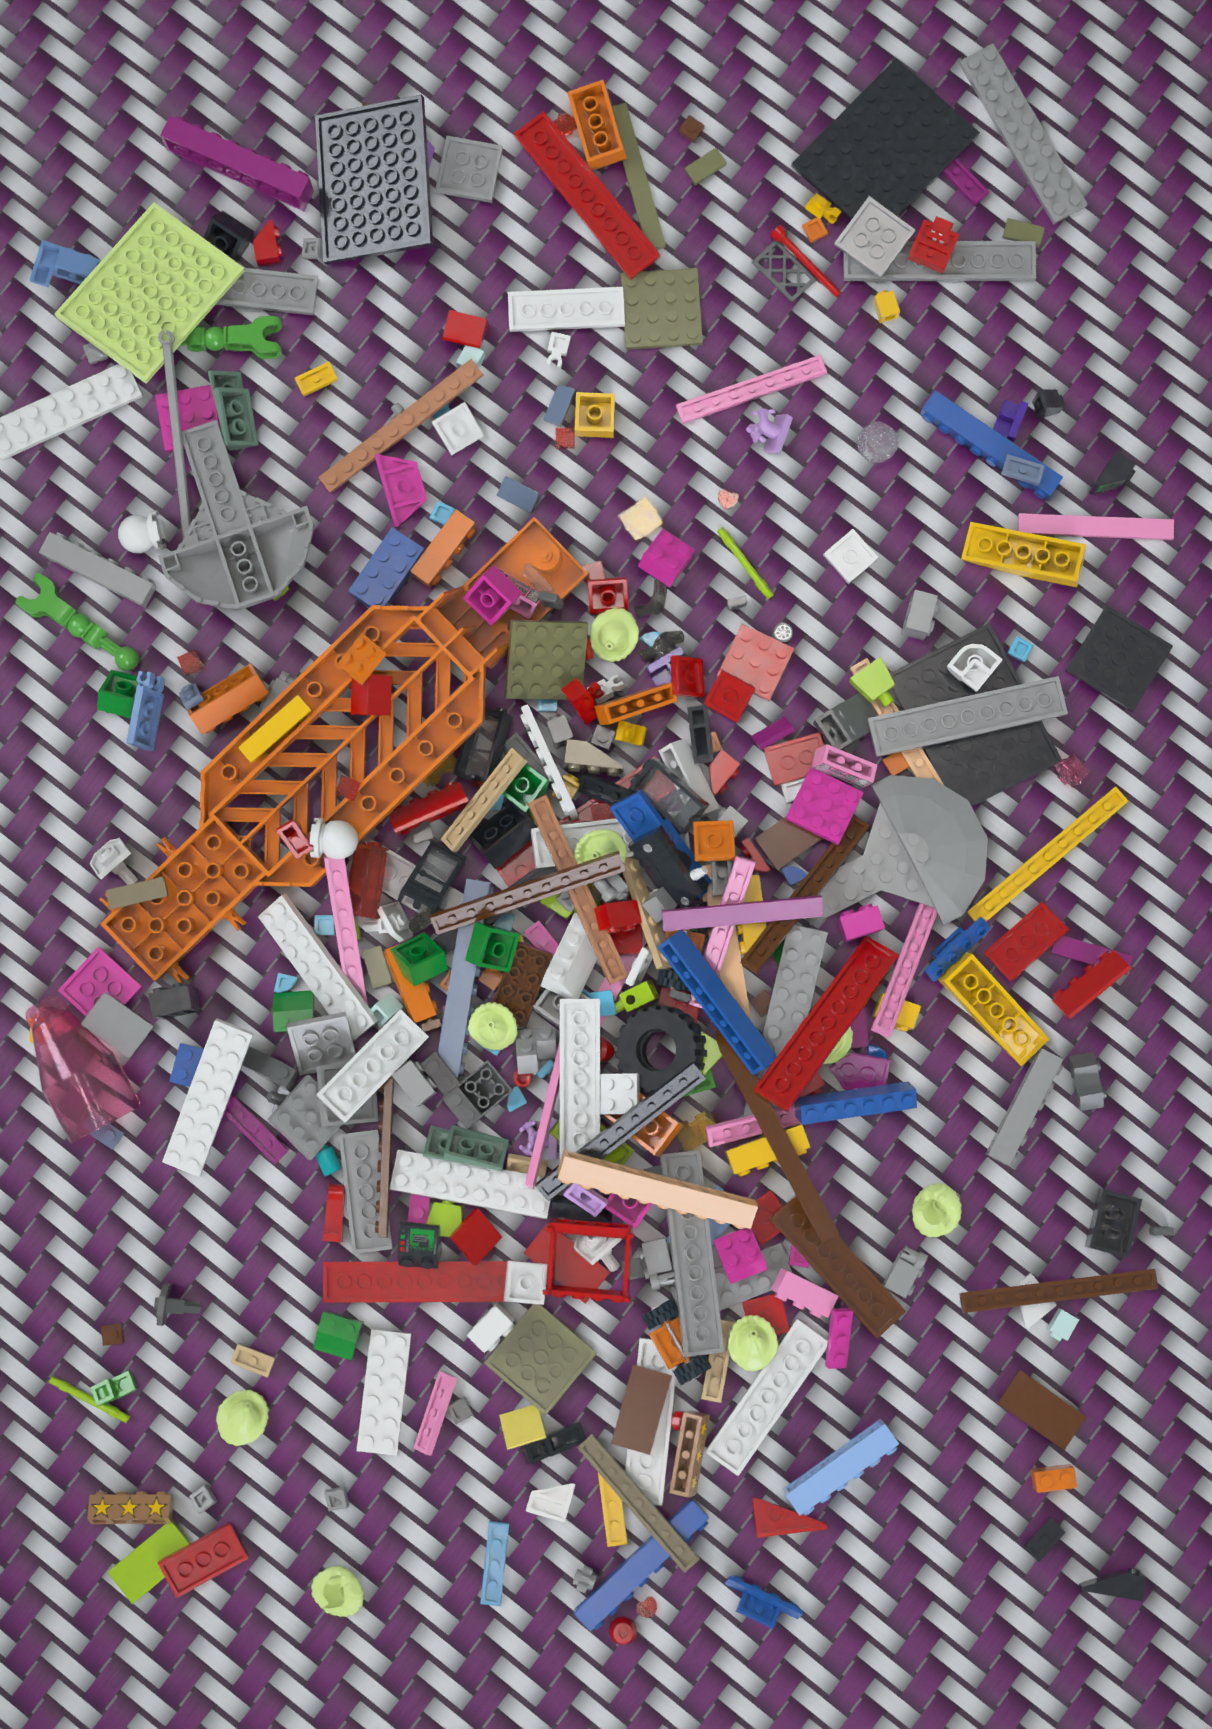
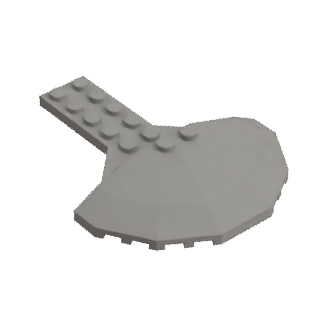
[158,420,314,611]
[793,775,988,926]

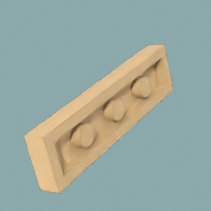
[701,1319,735,1403]

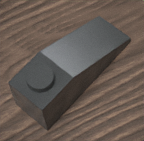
[242,1046,300,1092]

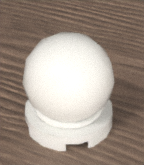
[118,510,166,553]
[310,818,358,859]

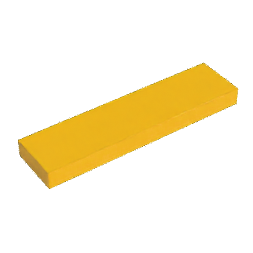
[238,695,312,763]
[598,1473,628,1547]

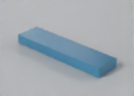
[480,1521,509,1606]

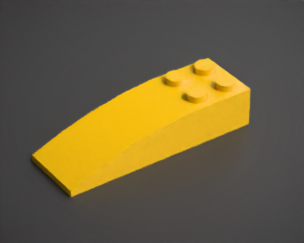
[961,522,1086,587]
[938,952,1049,1066]

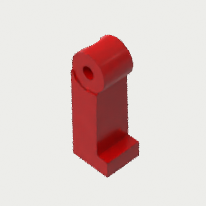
[322,1184,345,1242]

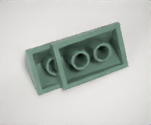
[208,371,258,451]
[423,1125,509,1171]

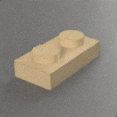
[506,1153,548,1177]
[230,1344,276,1377]

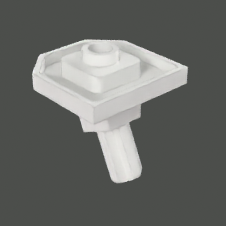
[90,838,138,885]
[362,901,413,942]
[574,1235,622,1272]

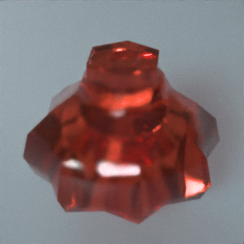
[554,113,577,135]

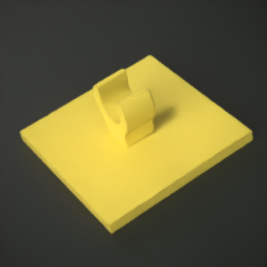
[499,1405,546,1450]

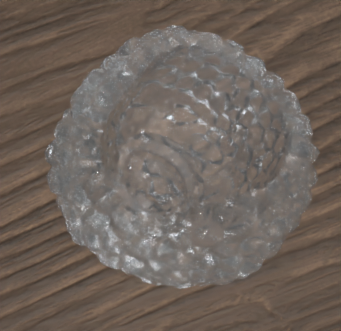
[857,421,899,464]

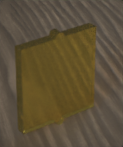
[618,497,664,542]

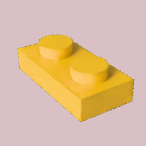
[295,362,338,397]

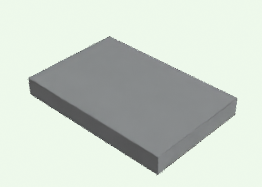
[81,991,154,1058]

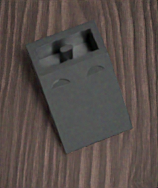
[813,693,878,750]
[442,1060,513,1129]

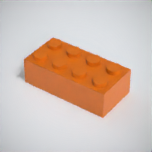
[567,80,627,170]
[186,663,269,734]
[603,1091,684,1157]

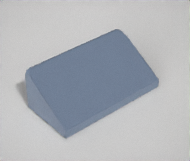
[543,385,576,427]
[497,476,540,513]

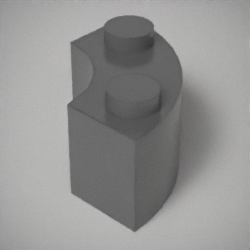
[1069,1052,1107,1111]

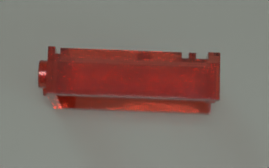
[349,841,389,919]

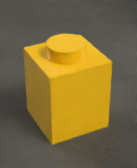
[873,290,900,323]

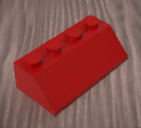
[388,781,469,837]
[1051,950,1132,1019]

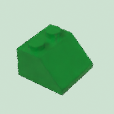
[97,669,147,718]
[502,763,549,813]
[465,922,520,973]
[390,932,448,986]
[273,990,316,1033]
[313,1310,364,1361]

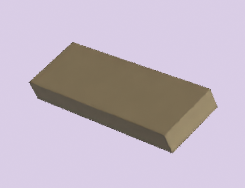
[105,876,169,910]

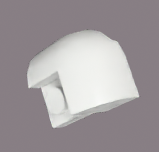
[947,644,1003,692]

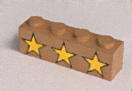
[669,1410,710,1498]
[87,1491,174,1524]

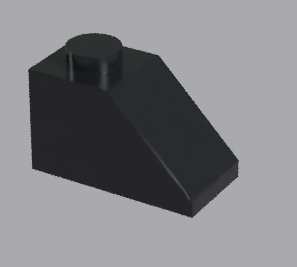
[1032,389,1064,419]

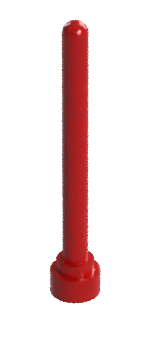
[770,225,841,297]

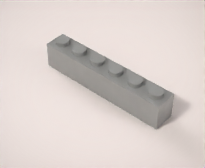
[39,532,156,608]
[985,1049,1064,1166]

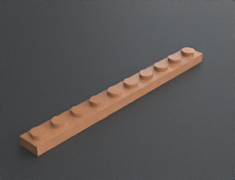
[318,359,484,493]
[527,795,628,985]

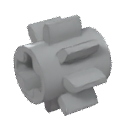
[573,1566,597,1593]

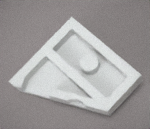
[1015,1273,1057,1329]
[526,1483,575,1523]

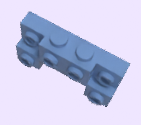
[30,240,102,288]

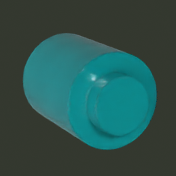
[315,1145,342,1177]

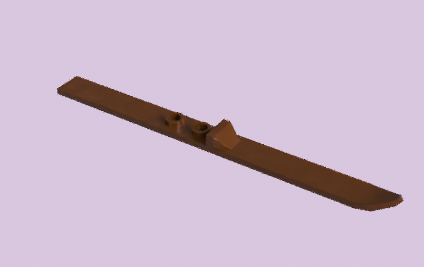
[716,1028,840,1244]

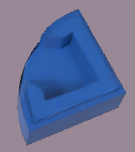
[781,866,807,886]
[868,1044,889,1059]

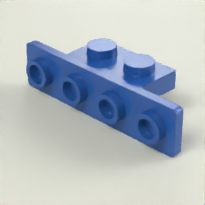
[925,917,990,982]
[725,1576,804,1629]

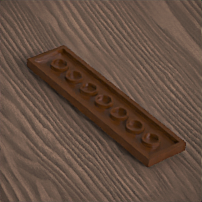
[769,1195,906,1339]

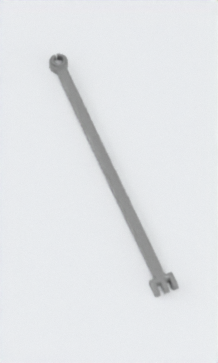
[158,330,191,546]

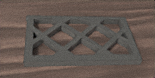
[752,240,817,303]

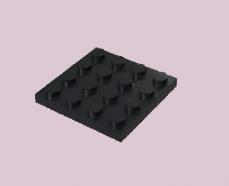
[1065,605,1173,712]

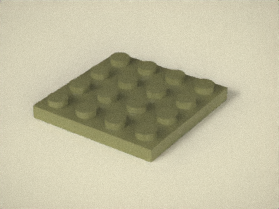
[621,268,703,350]
[504,620,589,700]
[484,1304,597,1416]

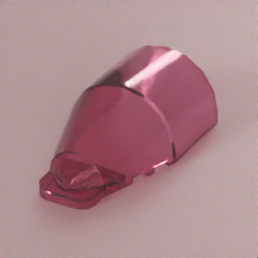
[25,996,142,1144]

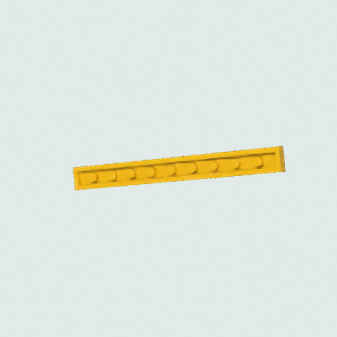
[966,787,1128,922]

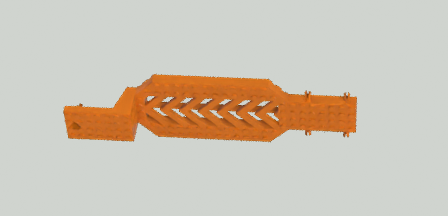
[99,517,589,983]

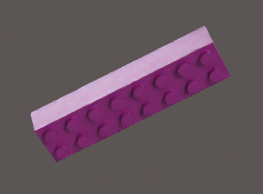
[160,115,314,212]

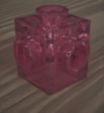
[1055,753,1090,788]

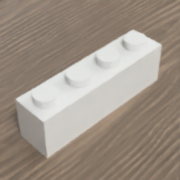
[659,738,720,819]

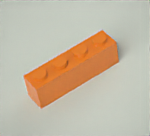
[410,509,476,588]
[594,682,678,725]
[383,945,438,1024]

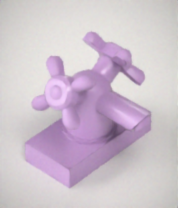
[746,408,793,454]
[519,1119,558,1159]
[563,1183,608,1217]

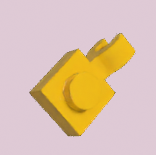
[805,193,841,224]

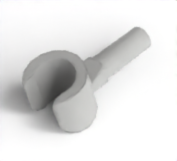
[383,403,404,426]

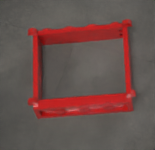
[543,1218,634,1303]

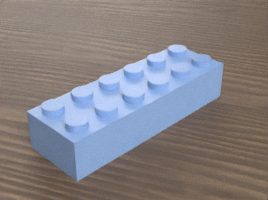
[783,1419,899,1515]

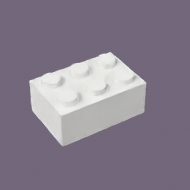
[467,1302,515,1353]

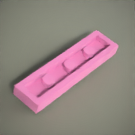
[413,1371,457,1456]

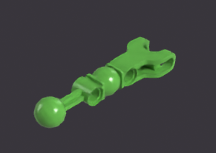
[181,316,282,359]
[15,573,139,671]

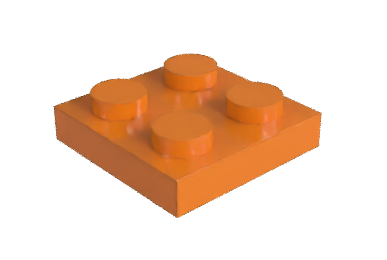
[337,633,387,685]
[693,820,735,862]

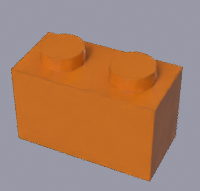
[1030,1464,1077,1493]

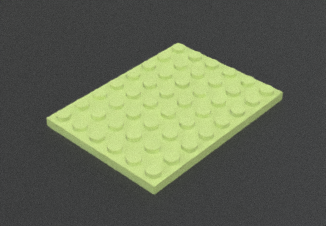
[55,202,245,384]

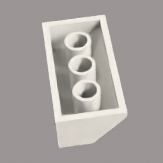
[541,912,597,999]

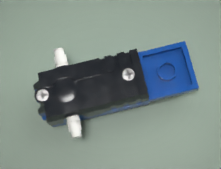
[610,789,712,908]

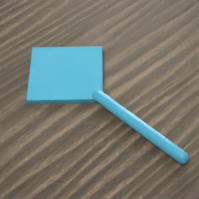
[582,988,617,1017]

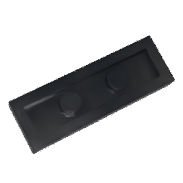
[578,772,636,805]

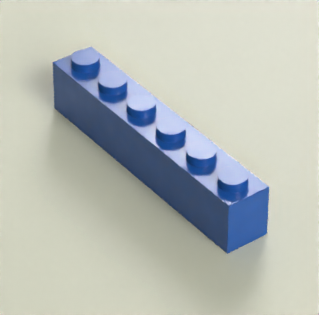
[794,1081,917,1125]

